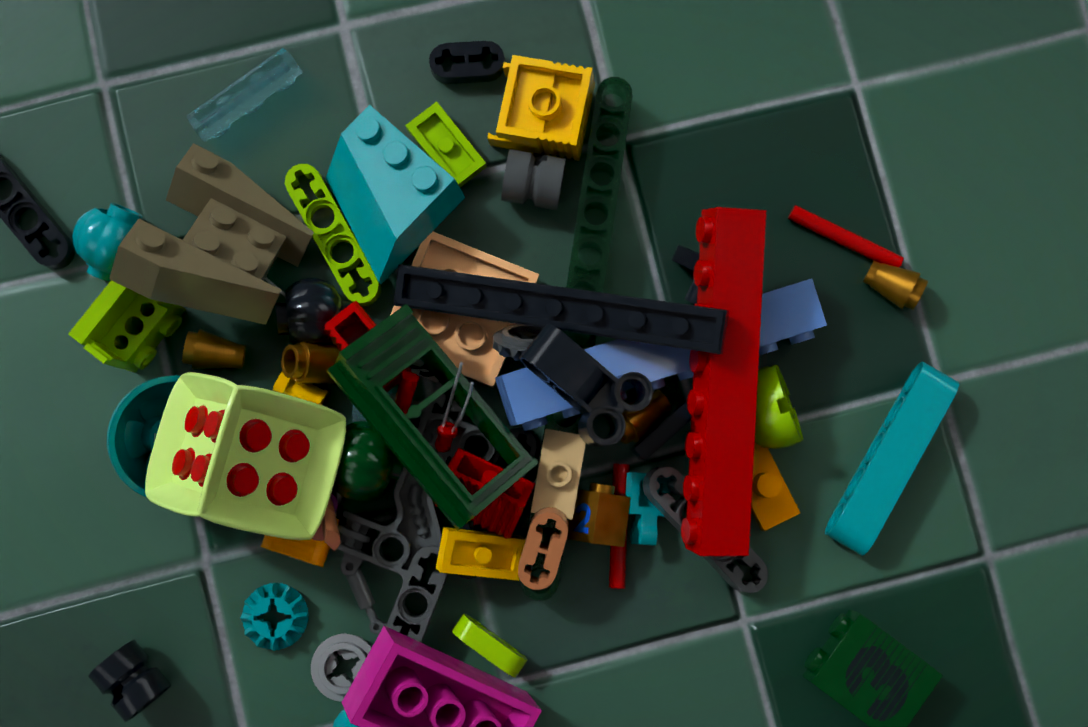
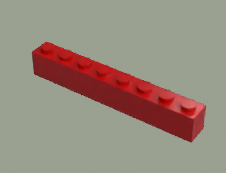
[681,207,766,556]

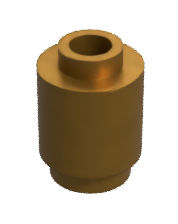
[281,342,340,384]

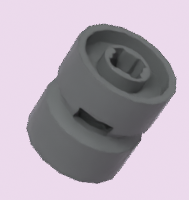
[501,149,566,211]

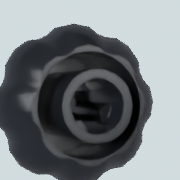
[275,278,351,345]

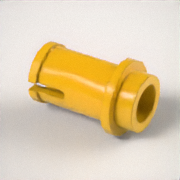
[272,371,328,405]

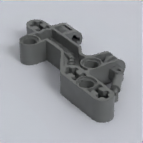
[337,381,496,643]

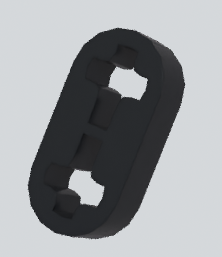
[429,41,505,84]

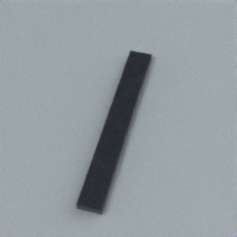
[393,264,729,354]

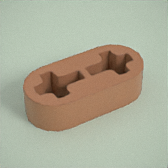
[518,507,569,590]

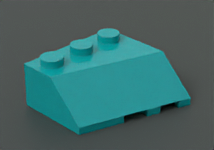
[325,105,465,284]

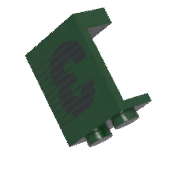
[802,610,943,727]

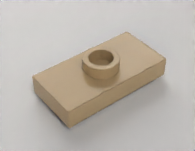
[531,429,586,520]

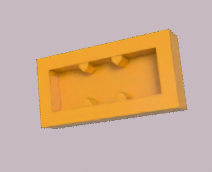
[751,443,801,531]

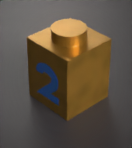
[567,483,631,547]

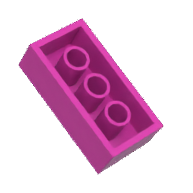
[341,626,542,727]

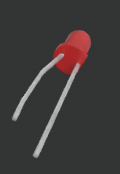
[435,362,474,453]

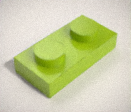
[405,101,487,187]

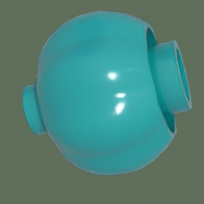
[72,203,143,281]

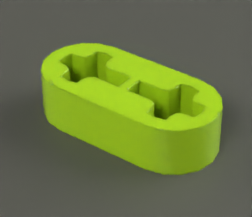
[452,613,528,678]

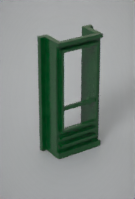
[326,304,539,531]

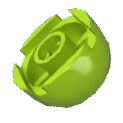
[755,365,804,449]

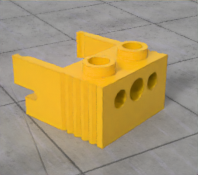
[487,55,595,161]

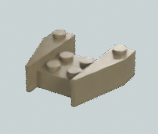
[109,143,314,325]

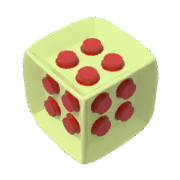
[145,372,346,540]

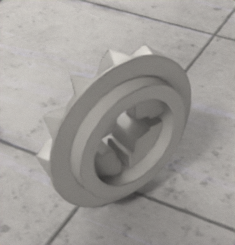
[311,633,372,702]

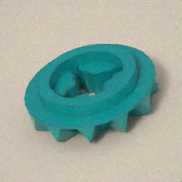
[240,583,309,651]

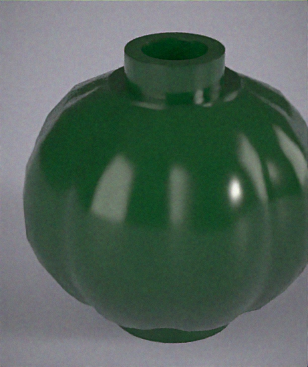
[333,420,402,501]

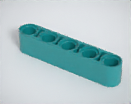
[825,361,959,556]

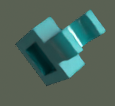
[625,472,670,545]

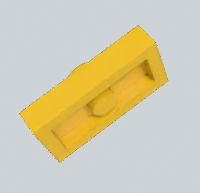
[436,527,525,581]

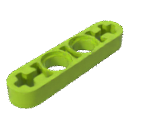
[285,164,381,306]

